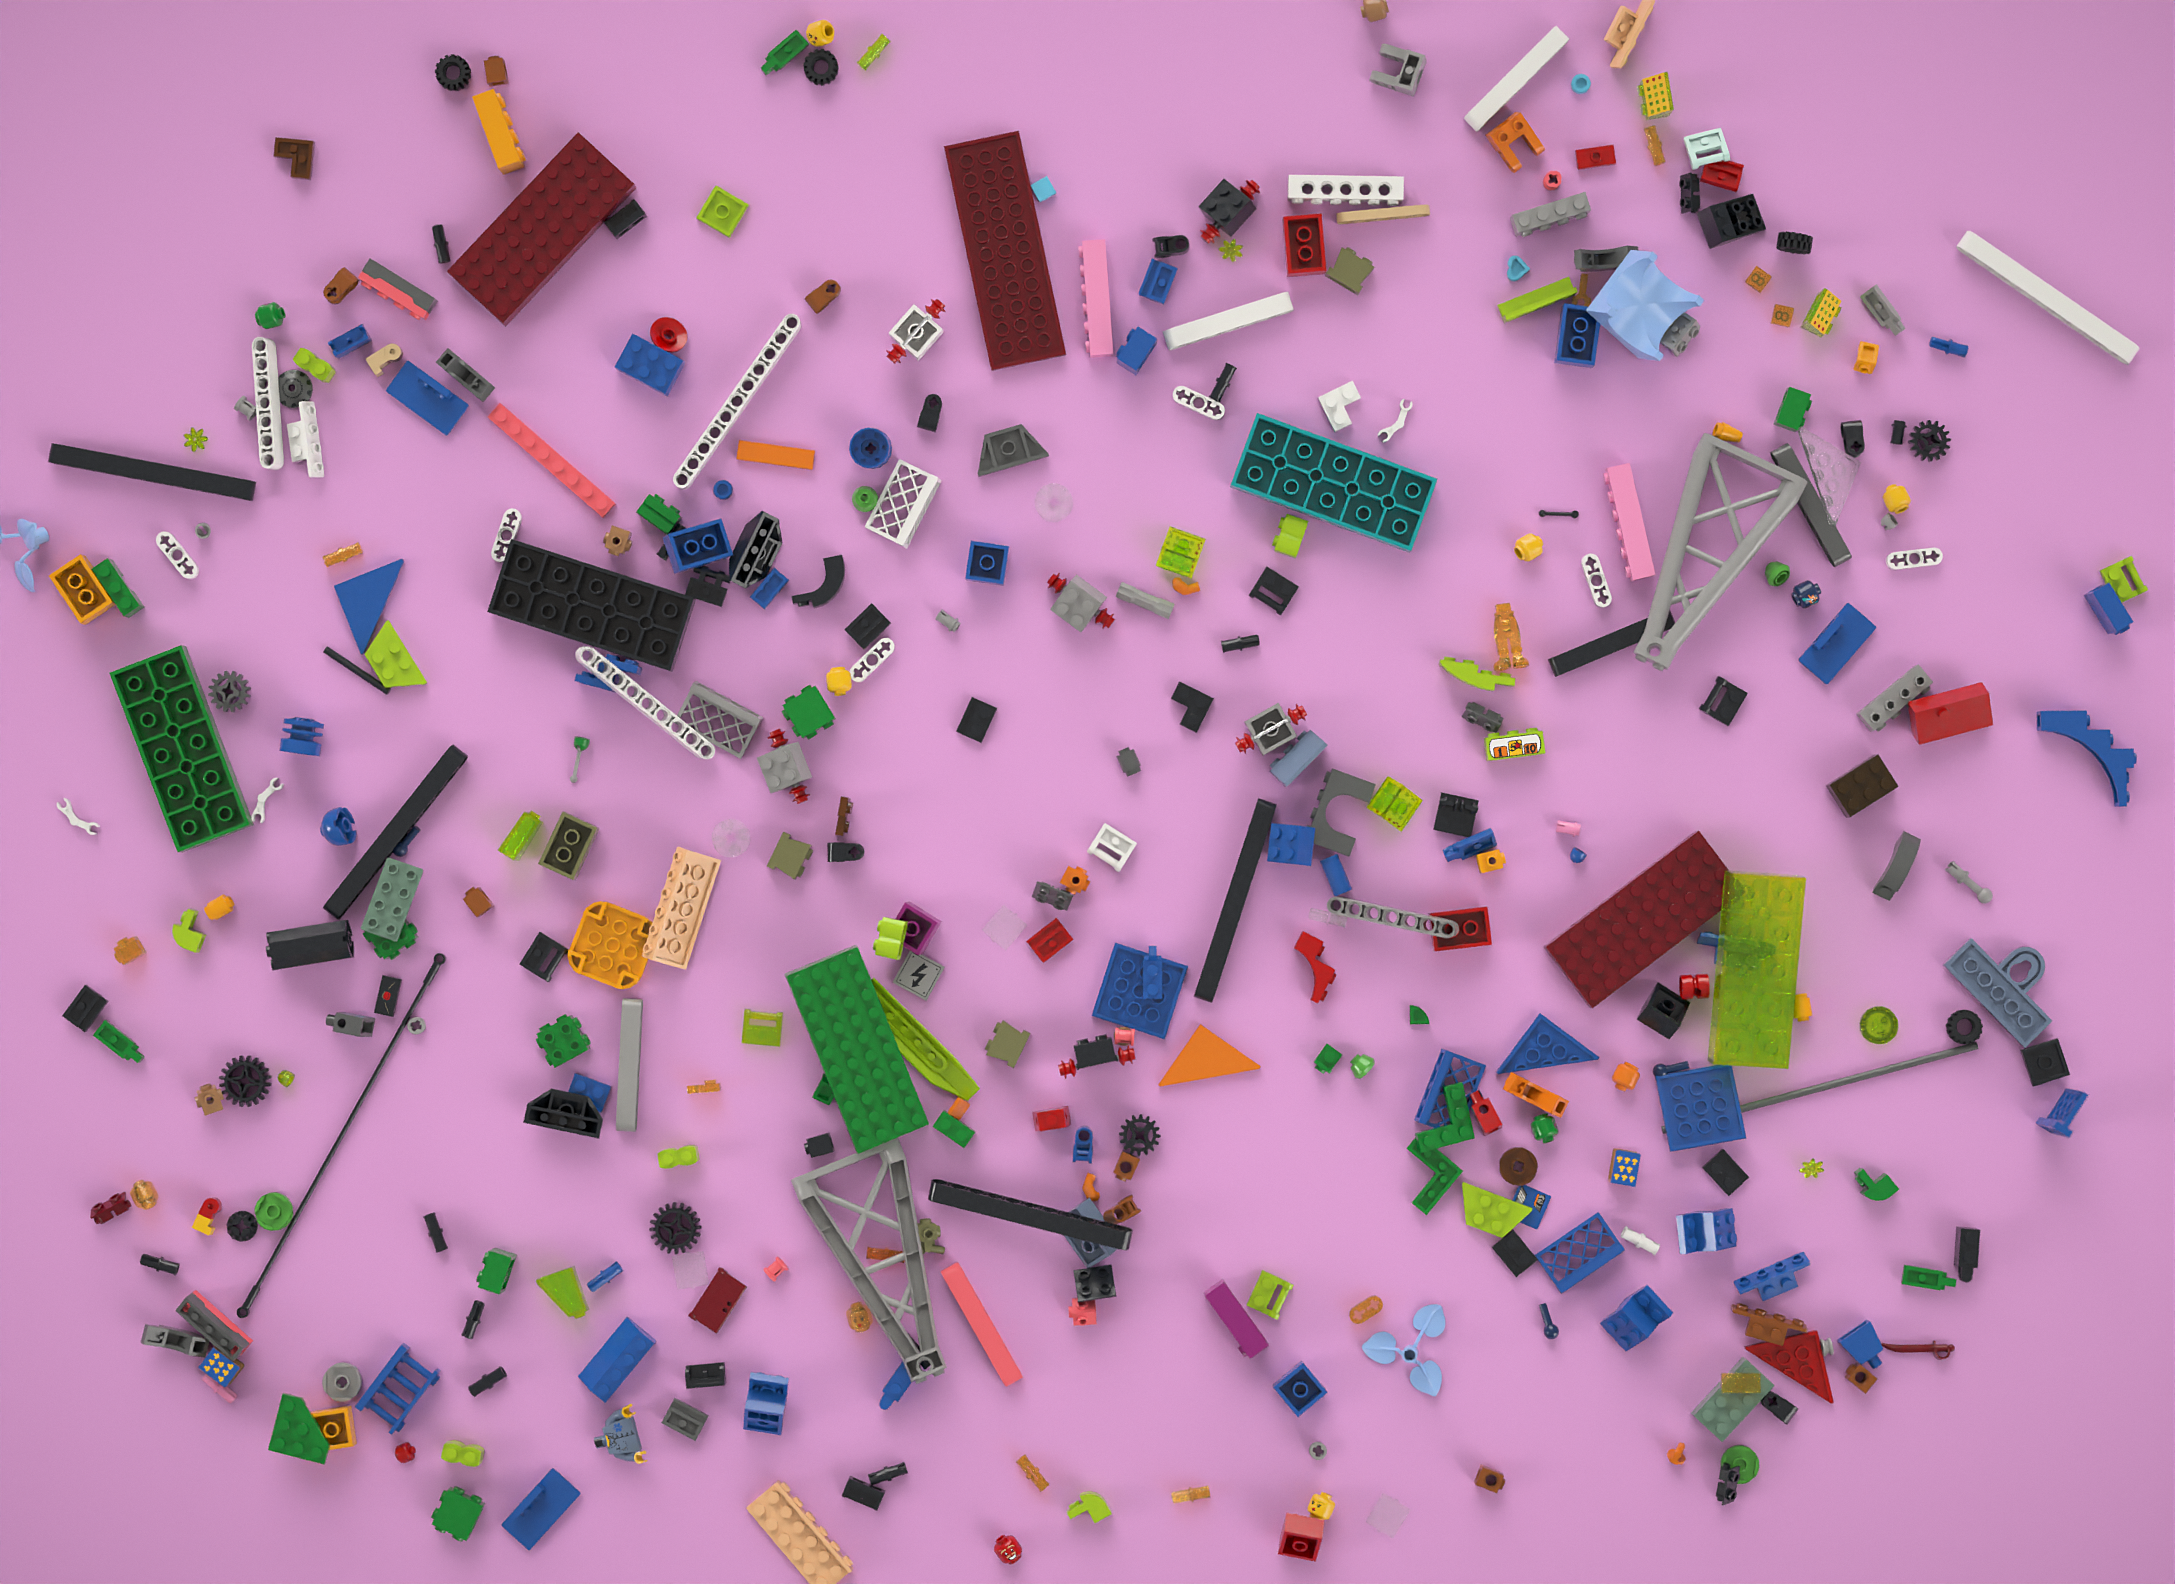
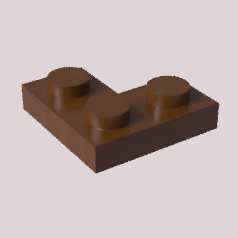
[273,137,315,180]
[835,796,853,836]

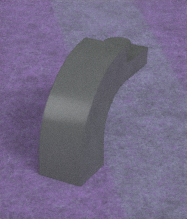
[1574,246,1639,272]
[1872,831,1921,901]

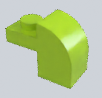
[172,909,206,953]
[1067,1491,1112,1523]

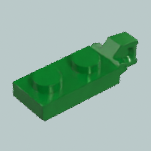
[760,29,809,75]
[93,1020,145,1063]
[1901,1265,1957,1290]

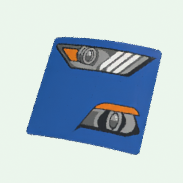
[1513,1185,1551,1229]

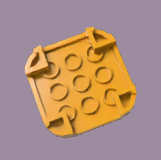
[567,901,653,989]

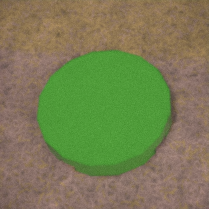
[255,1192,293,1231]
[1720,1445,1759,1484]

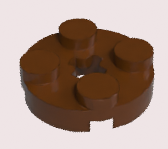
[1499,1147,1538,1186]

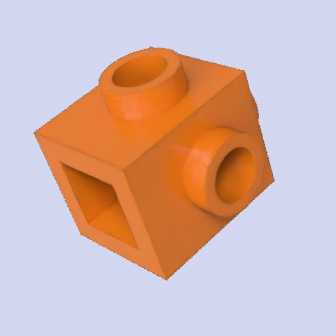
[1060,866,1090,895]

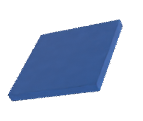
[1092,943,1188,1039]
[1655,1063,1746,1152]

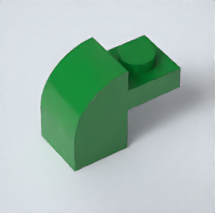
[1854,1168,1899,1201]

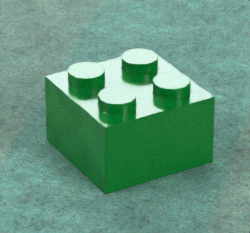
[476,1248,517,1295]

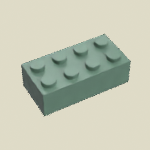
[1691,1357,1775,1442]

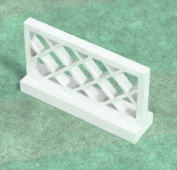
[865,459,941,549]

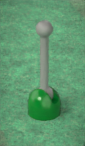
[570,736,590,783]

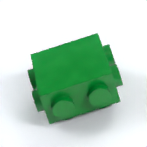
[782,685,836,740]
[363,920,418,960]
[536,1014,591,1068]
[431,1486,486,1542]

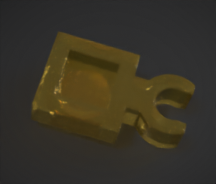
[687,1080,721,1094]

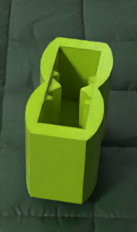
[293,348,336,383]
[1272,514,1308,559]
[873,917,908,960]
[657,1145,700,1169]
[441,1440,485,1467]

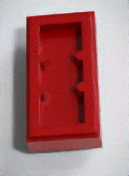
[1575,145,1616,170]

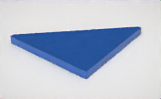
[334,559,404,654]
[1496,1013,1600,1074]

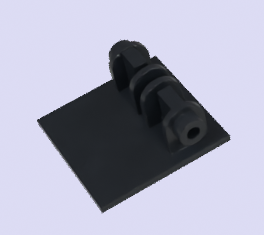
[1433,792,1479,837]
[1074,1264,1116,1302]

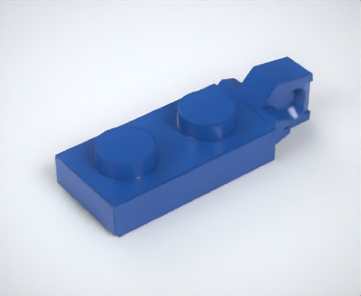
[1443,828,1497,862]
[1143,946,1162,999]

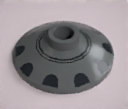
[278,370,313,408]

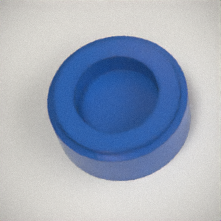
[713,480,733,500]

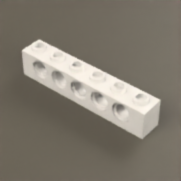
[1288,175,1404,206]

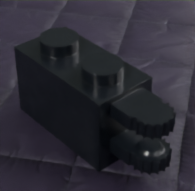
[1954,1226,1980,1283]

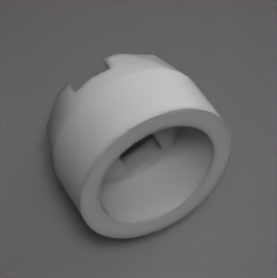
[1881,513,1898,530]
[195,523,211,539]

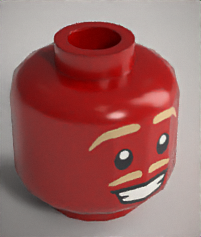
[994,1535,1022,1564]

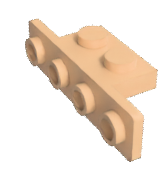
[1604,0,1655,69]

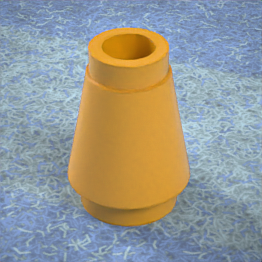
[1712,422,1743,443]

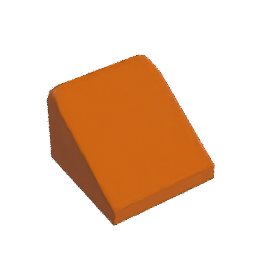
[948,1097,970,1119]

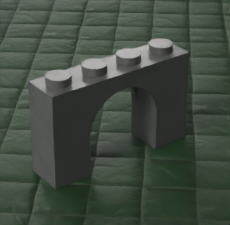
[1307,768,1376,857]

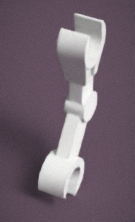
[1377,399,1413,443]
[251,778,284,823]
[57,798,100,835]

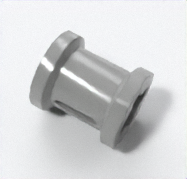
[234,396,256,421]

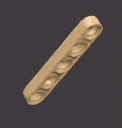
[1336,205,1430,224]

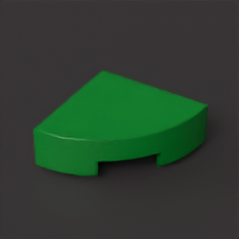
[1409,1005,1429,1024]

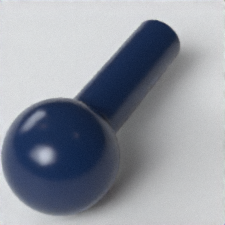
[392,826,421,857]
[1653,1061,1690,1076]
[1539,1303,1559,1339]

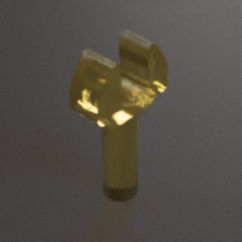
[1571,273,1591,306]

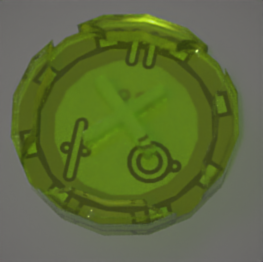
[1859,1006,1898,1044]

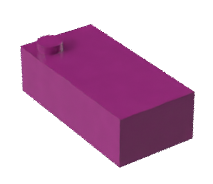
[1204,1279,1269,1359]

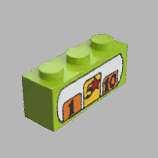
[1484,728,1545,761]

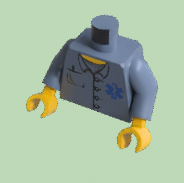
[594,1404,647,1464]

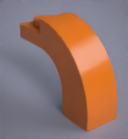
[1503,1072,1569,1118]

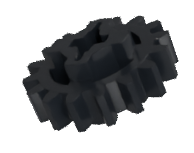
[1908,420,1951,462]
[1119,1114,1161,1156]

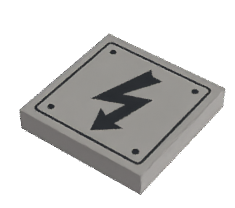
[893,951,945,1001]

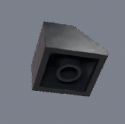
[1637,983,1691,1039]

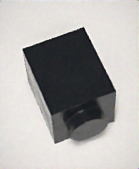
[804,1132,835,1158]

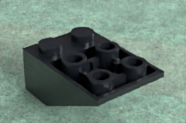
[1697,194,1766,249]

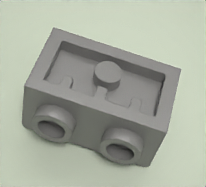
[1660,312,1700,357]

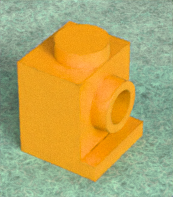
[1475,849,1506,873]

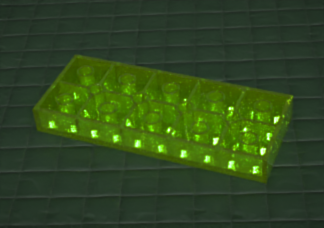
[1707,870,1806,1069]

